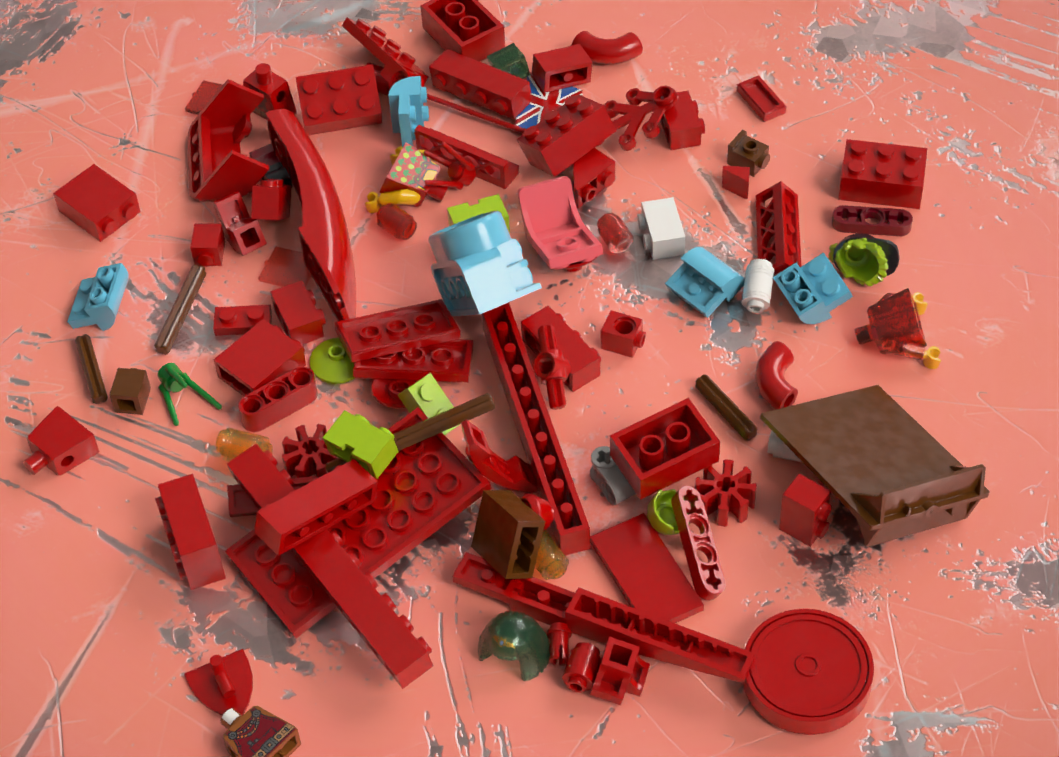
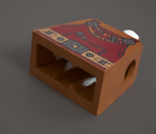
[220,706,301,757]

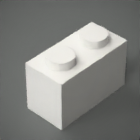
[637,197,685,260]

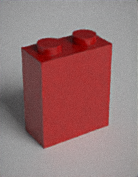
[53,164,141,242]
[213,319,306,396]

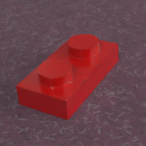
[213,304,272,336]

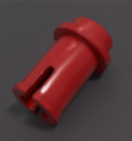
[547,622,572,666]

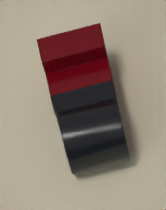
[249,144,293,188]

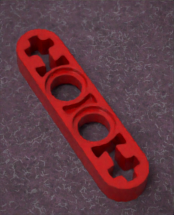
[671,486,726,601]

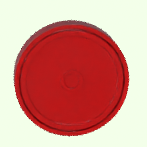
[743,609,874,735]

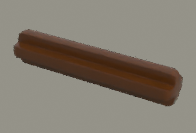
[75,334,108,404]
[695,374,758,441]

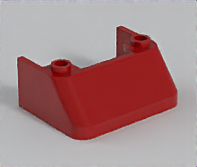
[187,79,269,202]

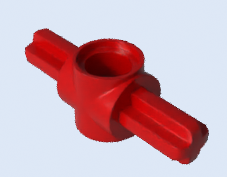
[533,325,571,410]

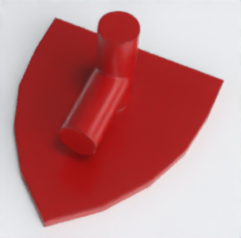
[184,649,253,716]

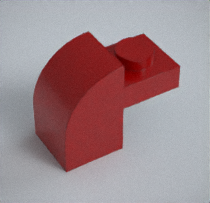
[212,191,267,256]

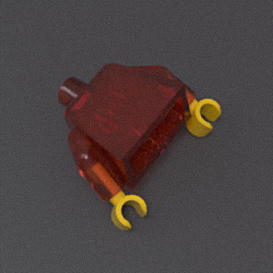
[855,288,941,369]

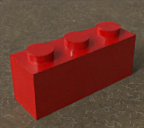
[521,306,601,392]

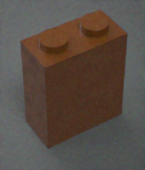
[471,490,545,579]

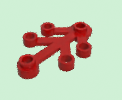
[596,85,678,151]

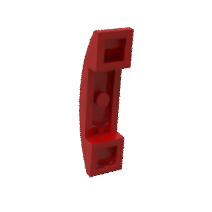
[461,420,538,492]

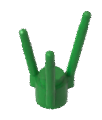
[157,363,222,426]

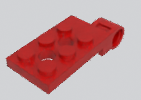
[341,17,429,89]

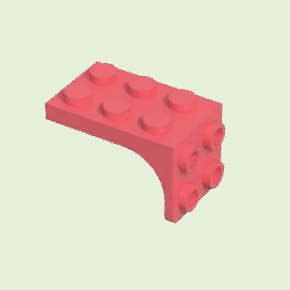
[517,176,603,269]

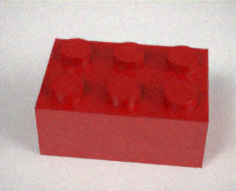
[420,0,506,61]
[295,64,382,135]
[516,94,617,177]
[838,139,928,209]
[610,397,720,500]
[155,474,226,590]

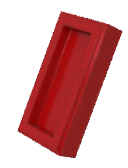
[737,75,787,122]

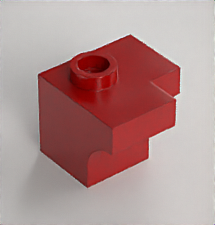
[590,636,650,705]

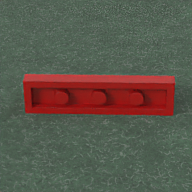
[414,125,520,189]
[755,181,802,275]

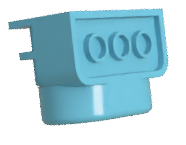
[428,211,542,316]

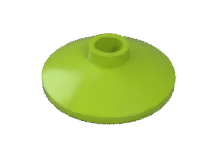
[310,338,355,384]

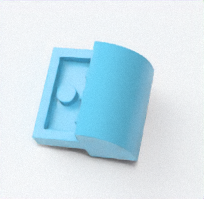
[388,76,429,147]
[665,247,745,318]
[773,252,853,324]
[67,263,129,331]

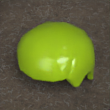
[647,489,690,535]

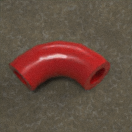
[571,31,643,65]
[755,341,798,410]

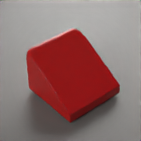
[722,166,750,199]

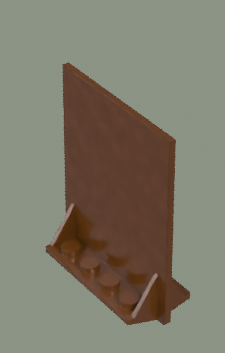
[760,385,990,547]

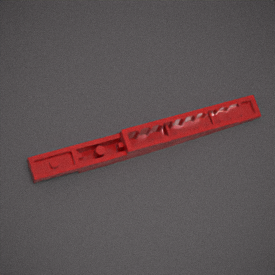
[452,552,756,683]

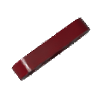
[832,205,913,236]

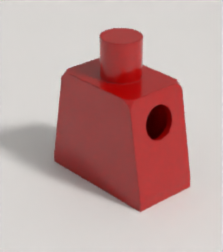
[23,406,100,475]

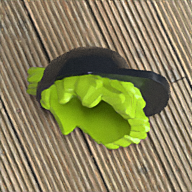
[828,233,900,287]

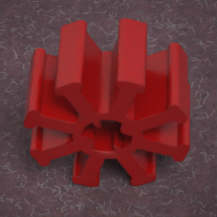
[282,424,338,478]
[695,459,757,527]

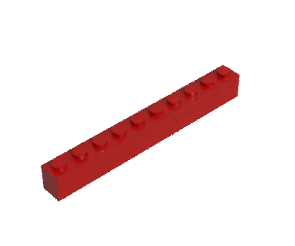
[482,302,590,556]
[227,443,434,689]

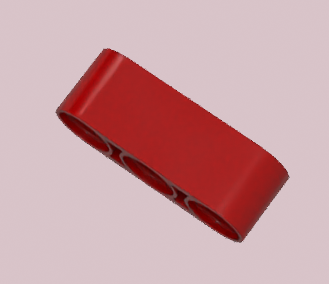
[238,367,318,432]

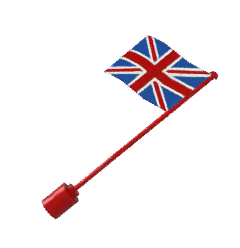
[366,62,583,133]

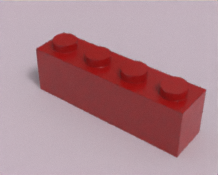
[429,49,532,119]
[254,459,378,556]

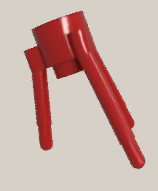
[423,142,476,190]

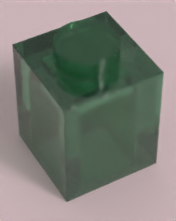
[487,43,530,79]

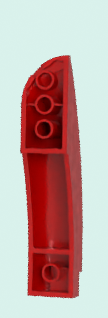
[265,109,356,321]

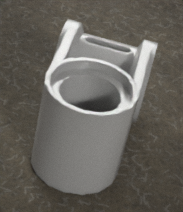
[590,446,636,506]

